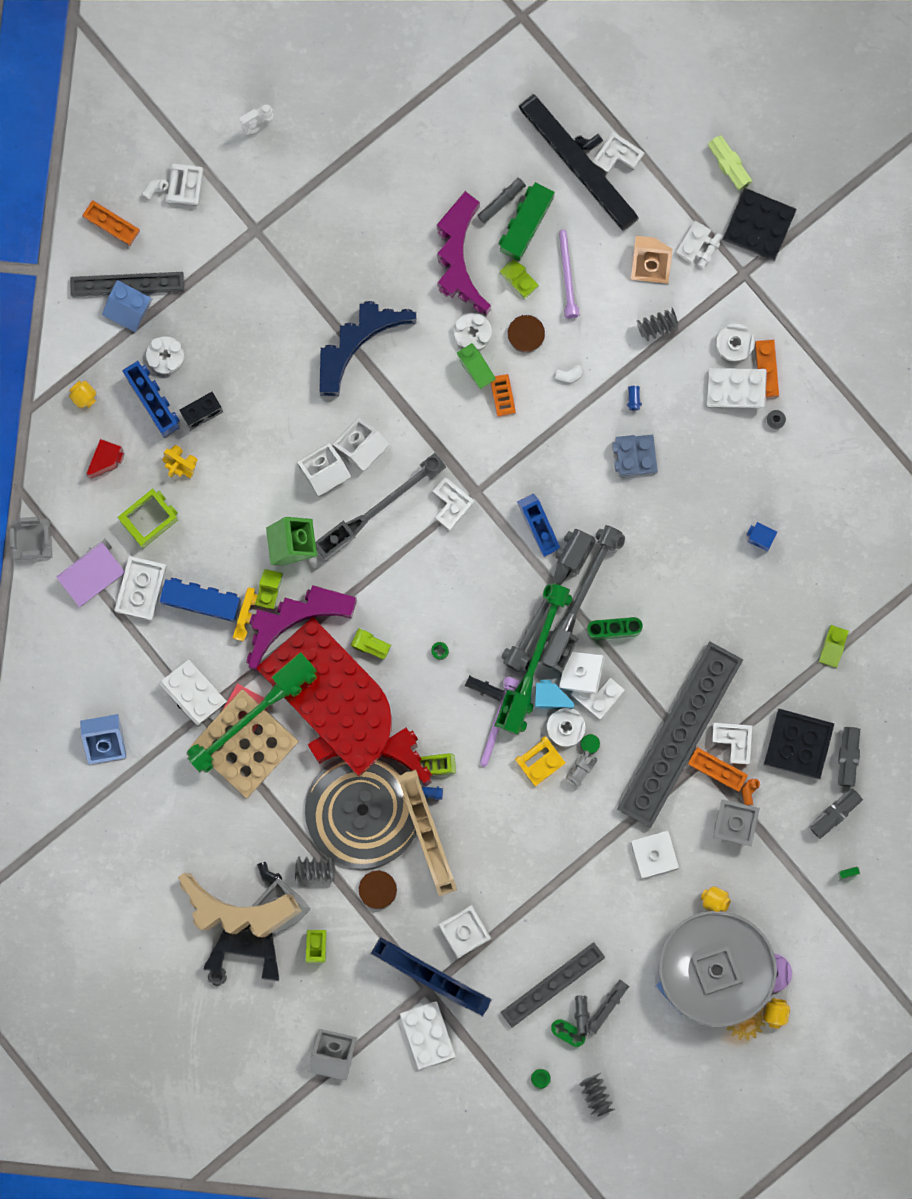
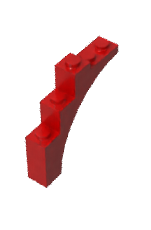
[307,727,432,787]

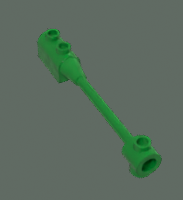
[494,583,572,735]
[186,652,317,773]

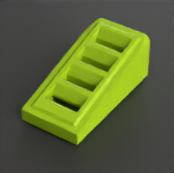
[420,753,456,776]

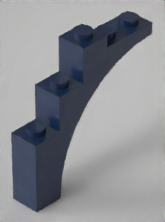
[319,301,417,396]
[370,937,492,1017]

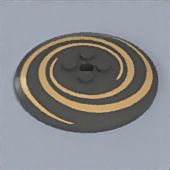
[305,756,416,869]

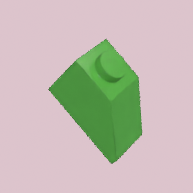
[456,343,496,389]

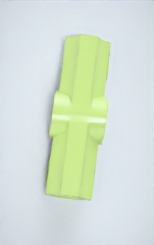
[708,135,752,191]

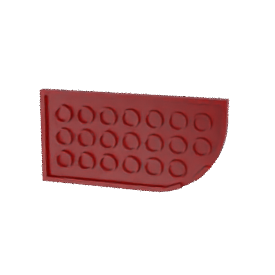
[257,617,392,777]

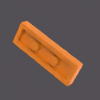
[82,200,140,246]
[755,340,779,398]
[687,747,748,793]

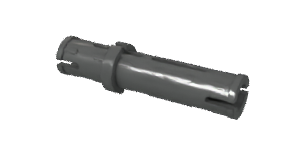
[477,177,526,224]
[589,979,630,1034]

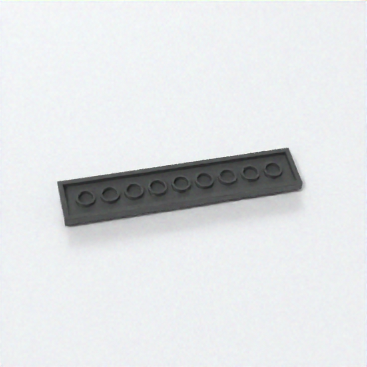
[617,641,744,828]

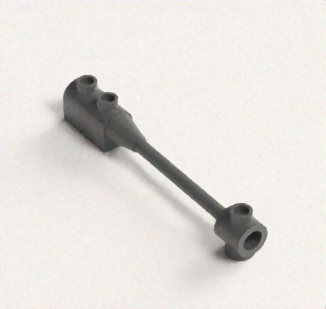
[315,453,446,561]
[539,525,625,673]
[502,529,596,672]

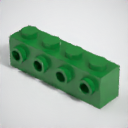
[498,182,555,262]

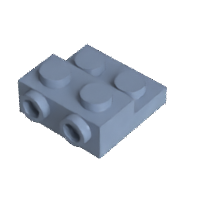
[612,434,658,477]

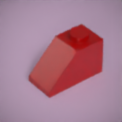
[86,439,125,479]

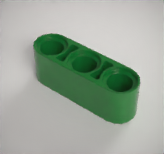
[587,617,643,640]

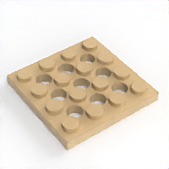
[191,689,299,798]

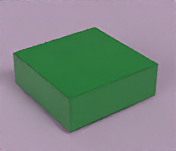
[838,867,860,880]

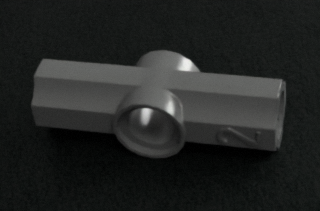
[838,727,861,787]
[809,788,863,839]

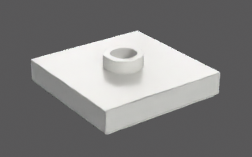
[559,652,605,694]
[631,831,679,879]
[438,905,491,958]

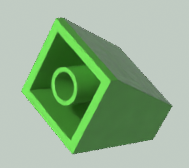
[266,517,317,566]

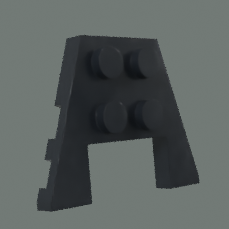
[203,924,279,982]

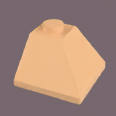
[631,236,673,283]

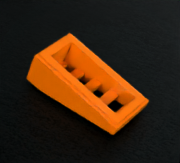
[490,374,516,417]

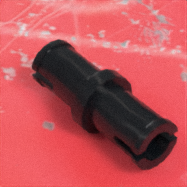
[465,675,505,702]

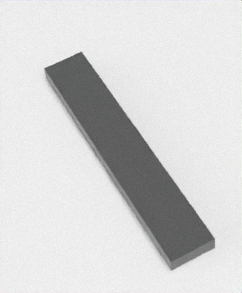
[70,272,184,297]
[500,942,606,1028]

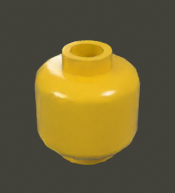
[68,380,97,408]
[701,886,731,912]
[763,998,791,1029]

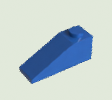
[517,493,560,557]

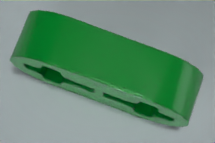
[551,1019,586,1047]

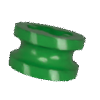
[431,642,449,660]

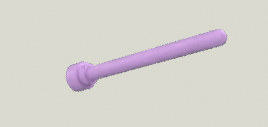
[559,230,580,318]
[480,677,520,767]

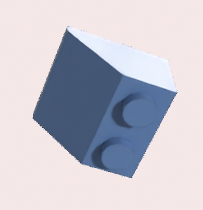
[102,280,153,333]
[80,714,126,765]

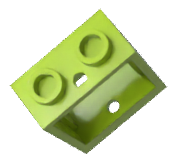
[117,488,179,549]

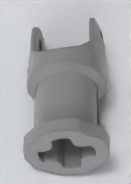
[566,751,598,787]

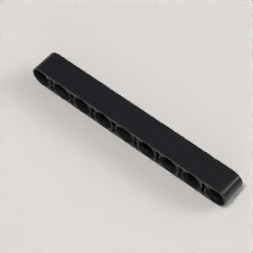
[518,94,639,231]

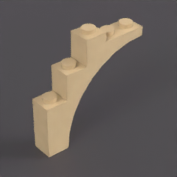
[397,770,457,896]
[178,873,302,937]

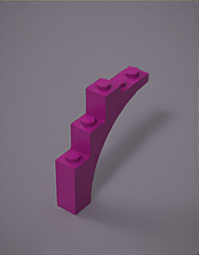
[437,191,491,316]
[246,585,357,671]

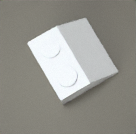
[333,418,389,471]
[297,443,351,496]

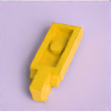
[233,587,257,642]

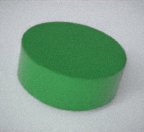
[581,734,600,754]
[531,1069,551,1089]

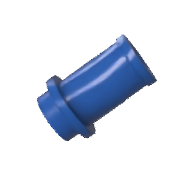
[627,386,642,411]
[421,786,443,801]

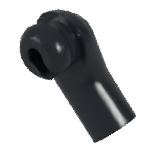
[574,133,603,151]
[257,861,282,885]

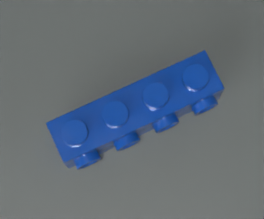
[122,361,180,438]
[160,578,241,623]

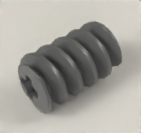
[636,308,678,341]
[295,856,335,882]
[579,1073,615,1116]

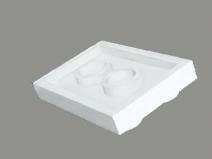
[707,368,767,408]
[115,556,167,621]
[160,660,227,726]
[400,1001,456,1070]

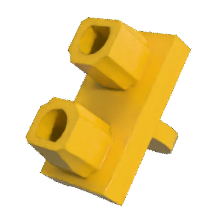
[162,445,198,479]

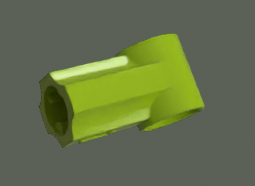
[350,628,391,660]

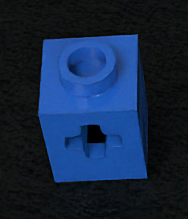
[746,522,778,552]

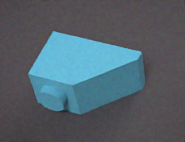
[535,680,574,709]

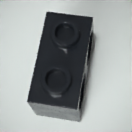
[179,391,223,431]

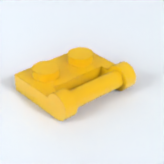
[514,736,566,787]

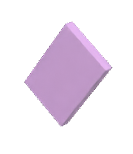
[56,542,125,607]

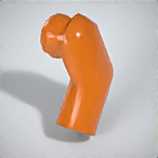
[741,779,760,806]

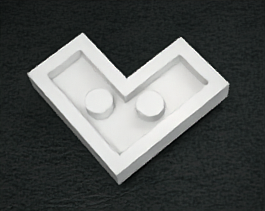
[592,132,644,174]
[433,477,474,531]
[571,678,625,720]
[712,723,752,765]

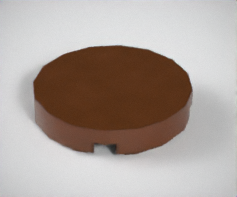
[508,315,545,353]
[358,870,397,909]

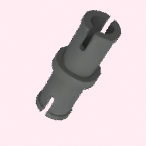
[574,995,590,1037]

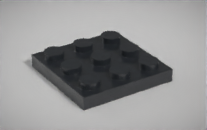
[723,188,797,261]
[764,708,835,780]

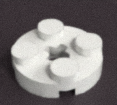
[454,313,492,351]
[716,324,755,362]
[146,336,185,375]
[547,708,586,747]

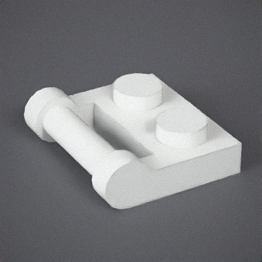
[165,164,204,205]

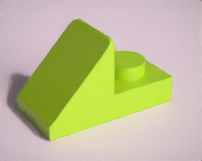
[499,259,539,299]
[255,569,283,610]
[818,625,849,668]
[306,930,327,962]

